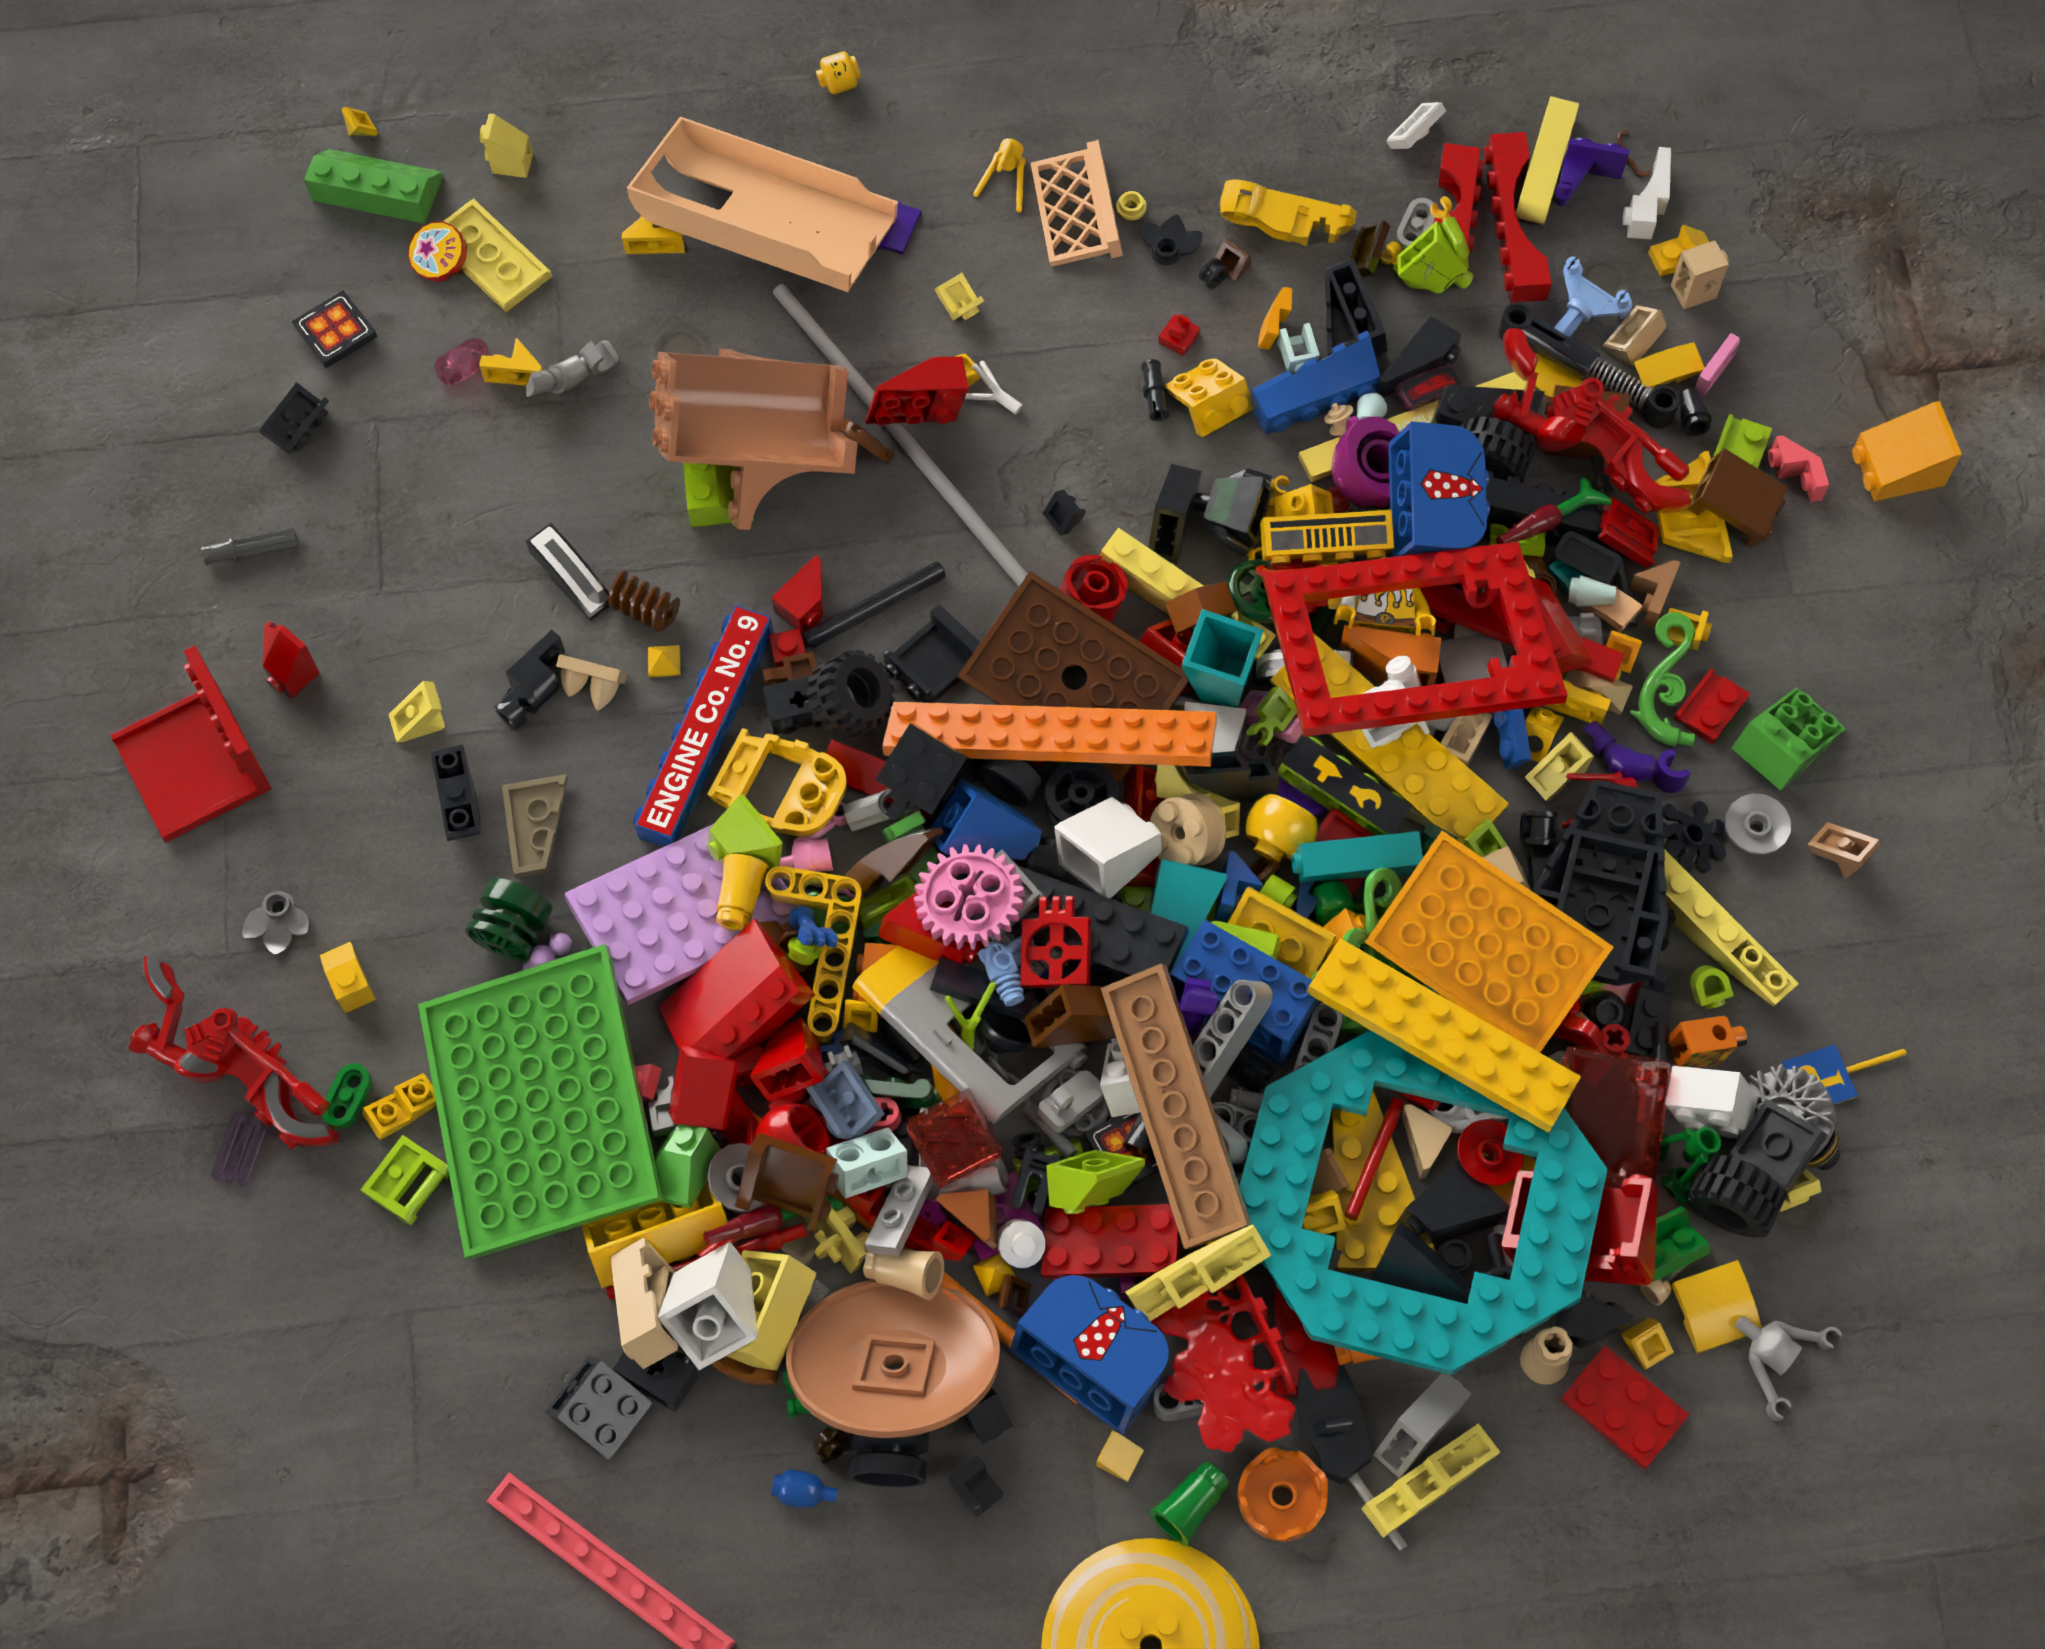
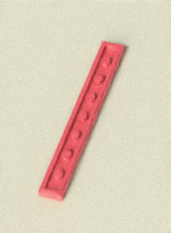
[486,1473,736,1649]

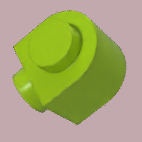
[1260,874,1298,910]
[1690,965,1734,1009]

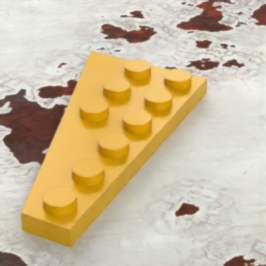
[1331,1091,1436,1271]

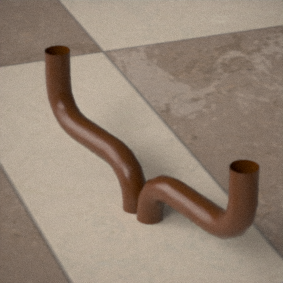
[1617,130,1651,177]

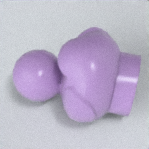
[523,933,572,970]

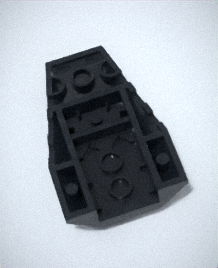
[1532,779,1668,986]

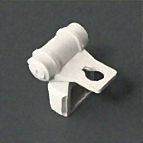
[1361,656,1430,748]

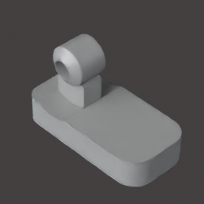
[1037,1071,1103,1133]

